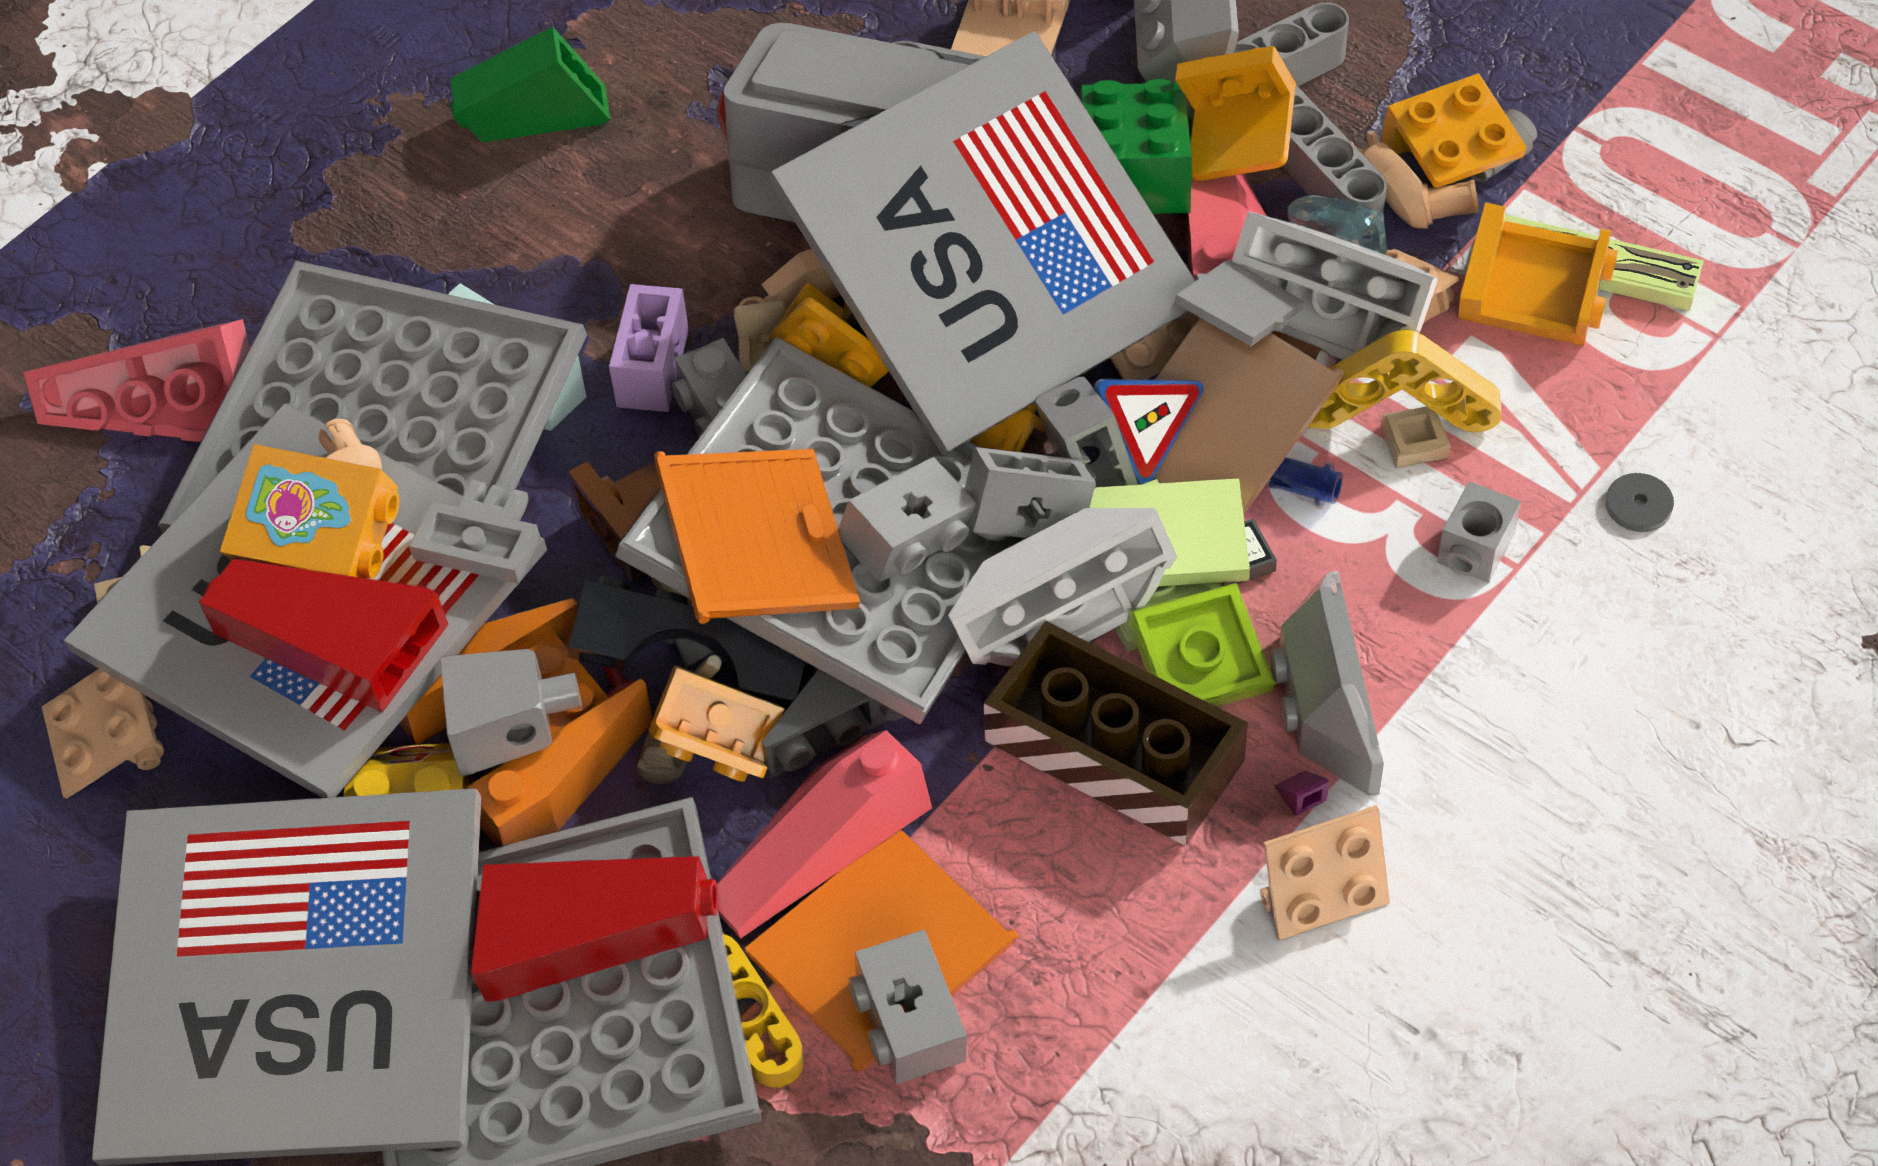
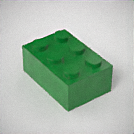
[1082,79,1192,214]

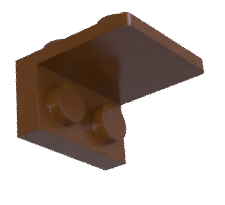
[568,455,668,584]

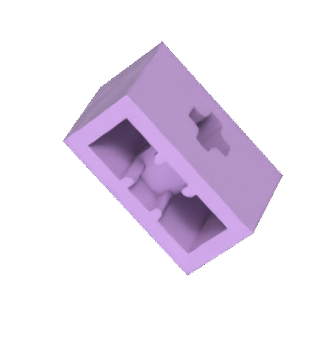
[609,284,689,412]

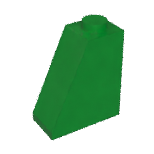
[449,26,611,142]

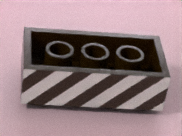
[984,621,1248,846]

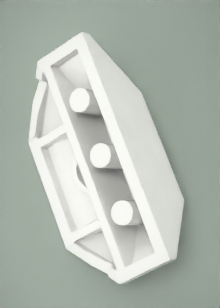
[1232,211,1438,360]
[948,508,1177,666]

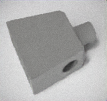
[1035,377,1138,488]
[440,649,582,776]

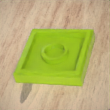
[1128,583,1275,707]

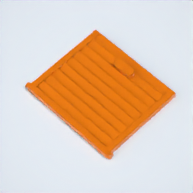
[654,449,860,624]
[745,830,1019,1073]

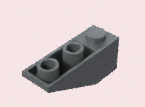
[762,669,905,779]

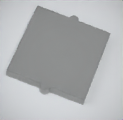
[1174,259,1304,346]

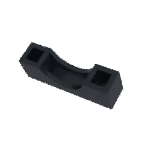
[567,576,805,710]

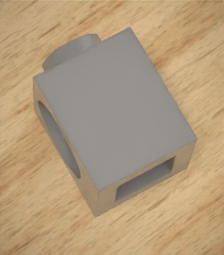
[1437,481,1521,583]

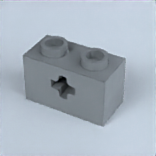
[964,447,1096,541]
[838,457,977,583]
[848,929,967,1085]

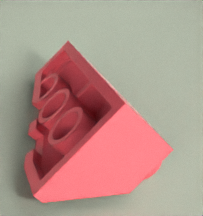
[1185,174,1267,281]
[23,319,250,442]
[717,730,932,939]

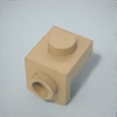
[734,300,788,375]

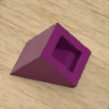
[1274,770,1329,816]

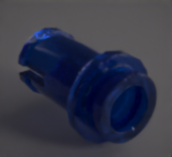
[1269,457,1343,506]

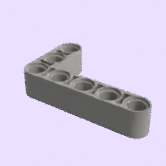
[1234,3,1387,237]

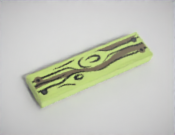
[1505,215,1704,311]

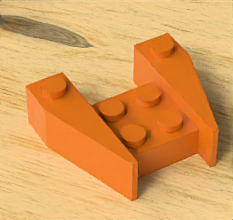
[399,598,653,848]

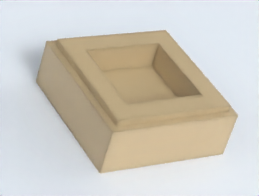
[1381,406,1451,468]

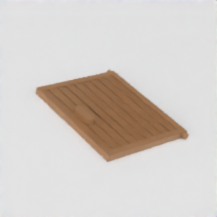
[1154,318,1344,515]

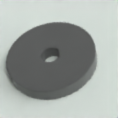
[1606,473,1674,532]

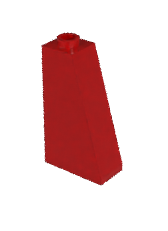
[199,559,449,713]
[471,856,718,1002]

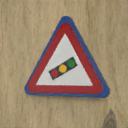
[1095,379,1204,485]

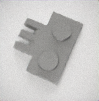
[409,480,541,584]

